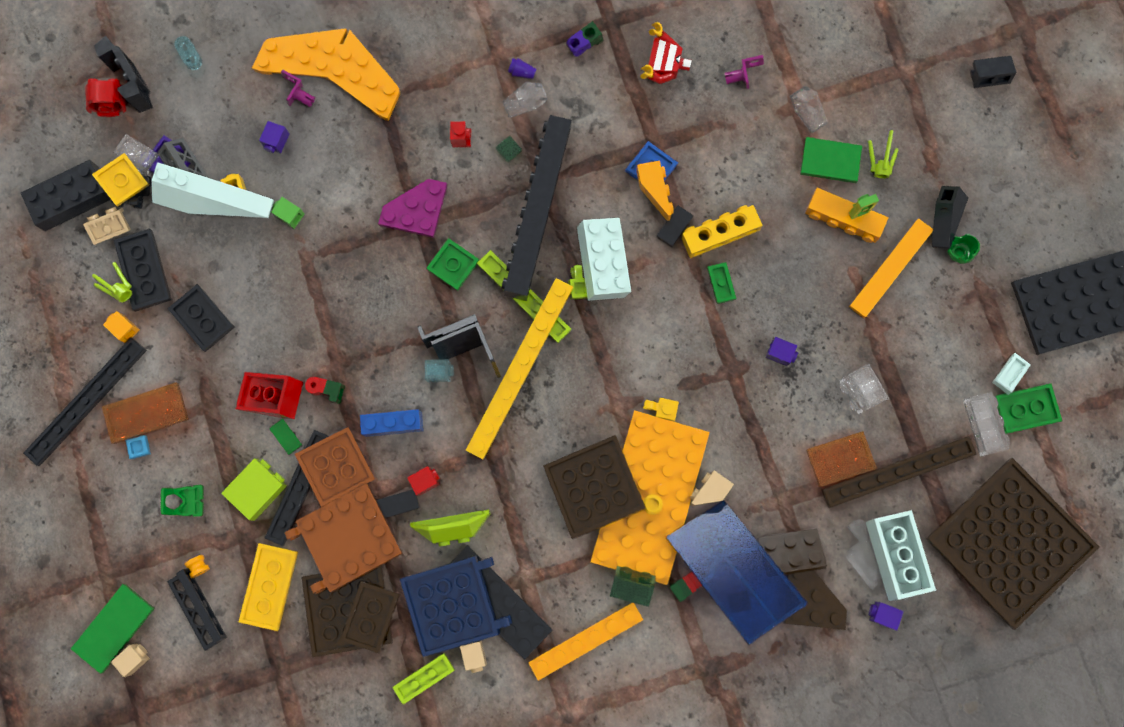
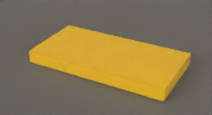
[238,543,298,631]

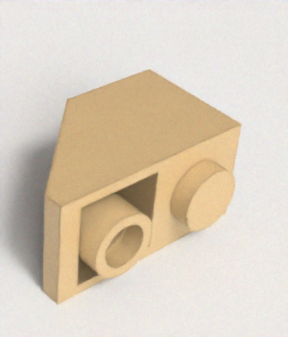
[690,470,734,506]

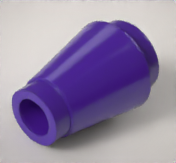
[508,58,536,79]

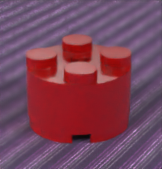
[85,78,126,117]

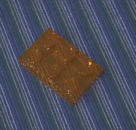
[806,431,877,487]

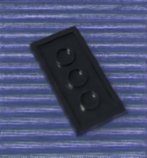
[114,228,172,312]

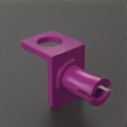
[724,55,764,89]
[281,70,316,107]

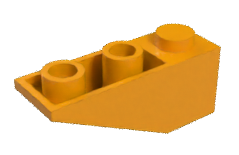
[636,161,674,221]

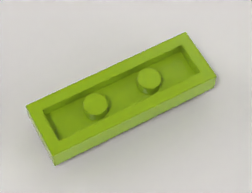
[392,653,455,704]

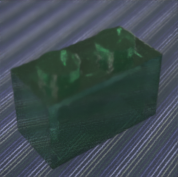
[610,566,656,607]

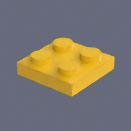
[92,153,149,207]

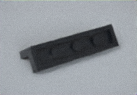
[167,569,227,651]

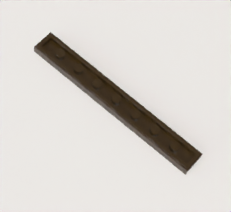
[822,436,977,508]

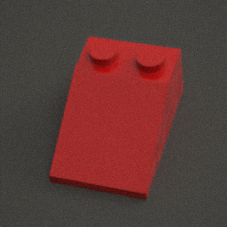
[235,372,303,419]

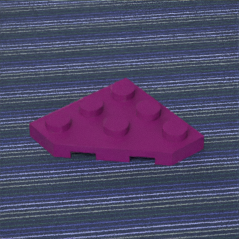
[378,179,448,238]

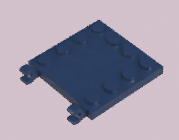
[400,556,512,657]

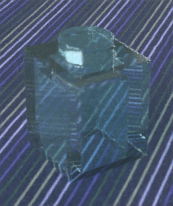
[425,359,454,382]

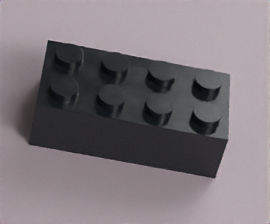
[21,159,111,232]

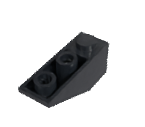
[931,186,968,249]

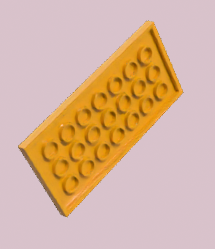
[591,410,710,585]

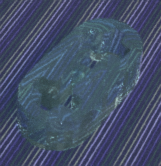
[174,36,202,70]

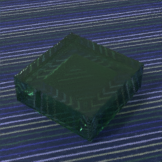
[496,136,522,163]

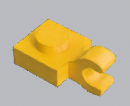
[643,398,679,421]

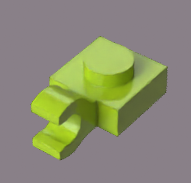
[568,265,587,299]

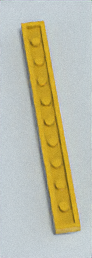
[466,278,573,459]

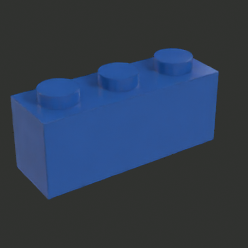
[360,409,423,437]

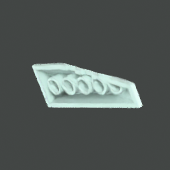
[152,162,274,218]

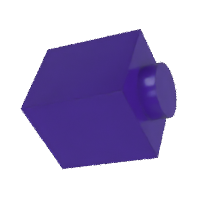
[259,121,290,153]
[765,337,798,366]
[868,601,904,630]

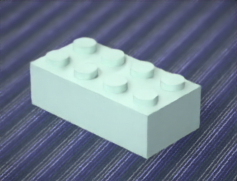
[577,218,631,301]
[866,510,936,601]

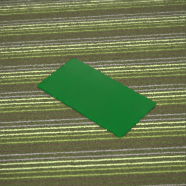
[269,419,302,455]

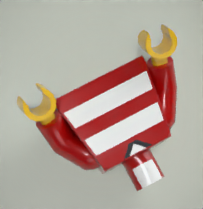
[641,22,692,84]

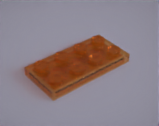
[102,382,189,444]

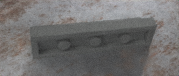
[158,138,208,215]

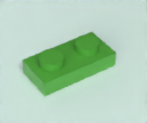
[849,194,879,219]

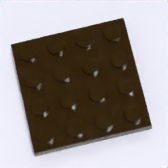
[543,435,646,539]
[301,565,393,658]

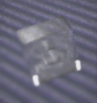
[839,364,889,415]

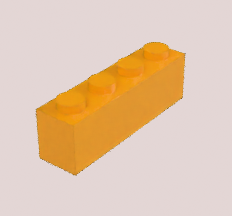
[805,188,889,243]

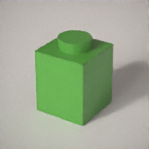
[271,197,305,229]

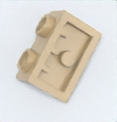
[83,206,131,245]

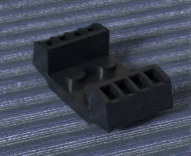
[94,36,153,113]

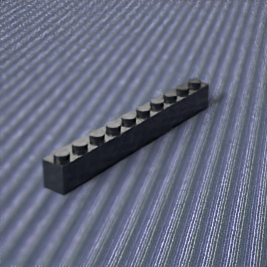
[501,115,572,301]

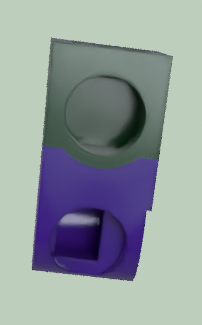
[566,21,604,56]

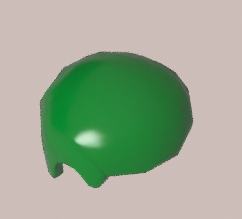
[947,233,980,264]

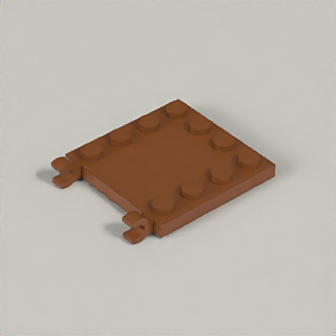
[285,483,403,594]

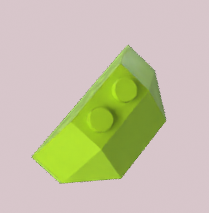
[410,510,491,547]

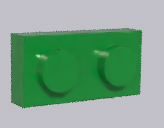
[707,262,736,304]

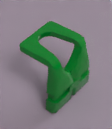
[161,485,204,516]

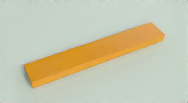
[849,218,933,318]

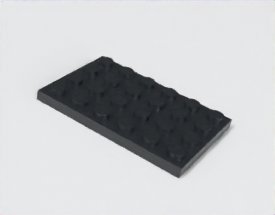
[1011,251,1124,355]

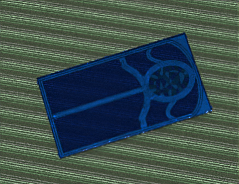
[666,500,808,645]

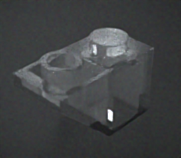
[503,82,548,118]

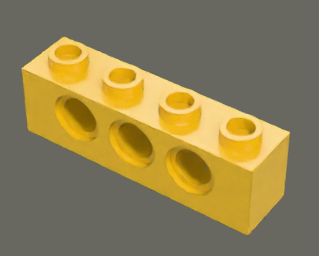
[681,205,763,259]

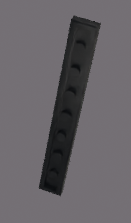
[23,337,147,466]

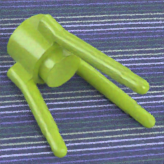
[868,130,898,179]
[92,262,132,302]

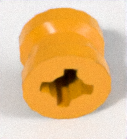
[184,555,210,578]

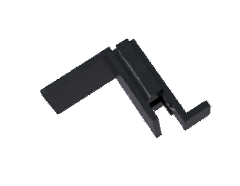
[417,314,501,378]

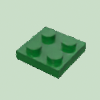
[426,238,480,291]

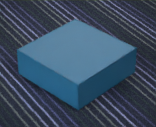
[126,435,151,459]

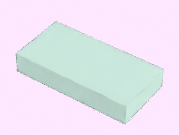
[992,353,1030,395]

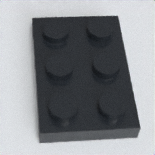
[167,284,235,352]

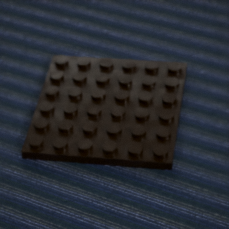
[926,458,1100,630]

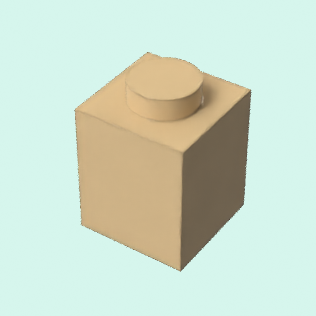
[460,640,487,673]
[111,644,150,677]

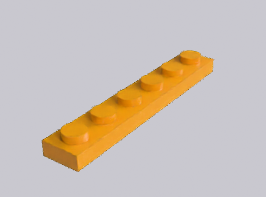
[528,602,643,681]

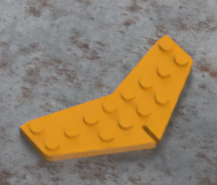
[252,28,400,121]

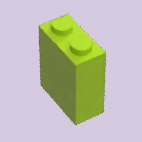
[221,458,287,521]

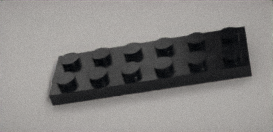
[451,545,553,660]

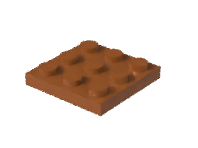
[295,427,375,507]

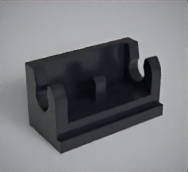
[970,55,1017,88]

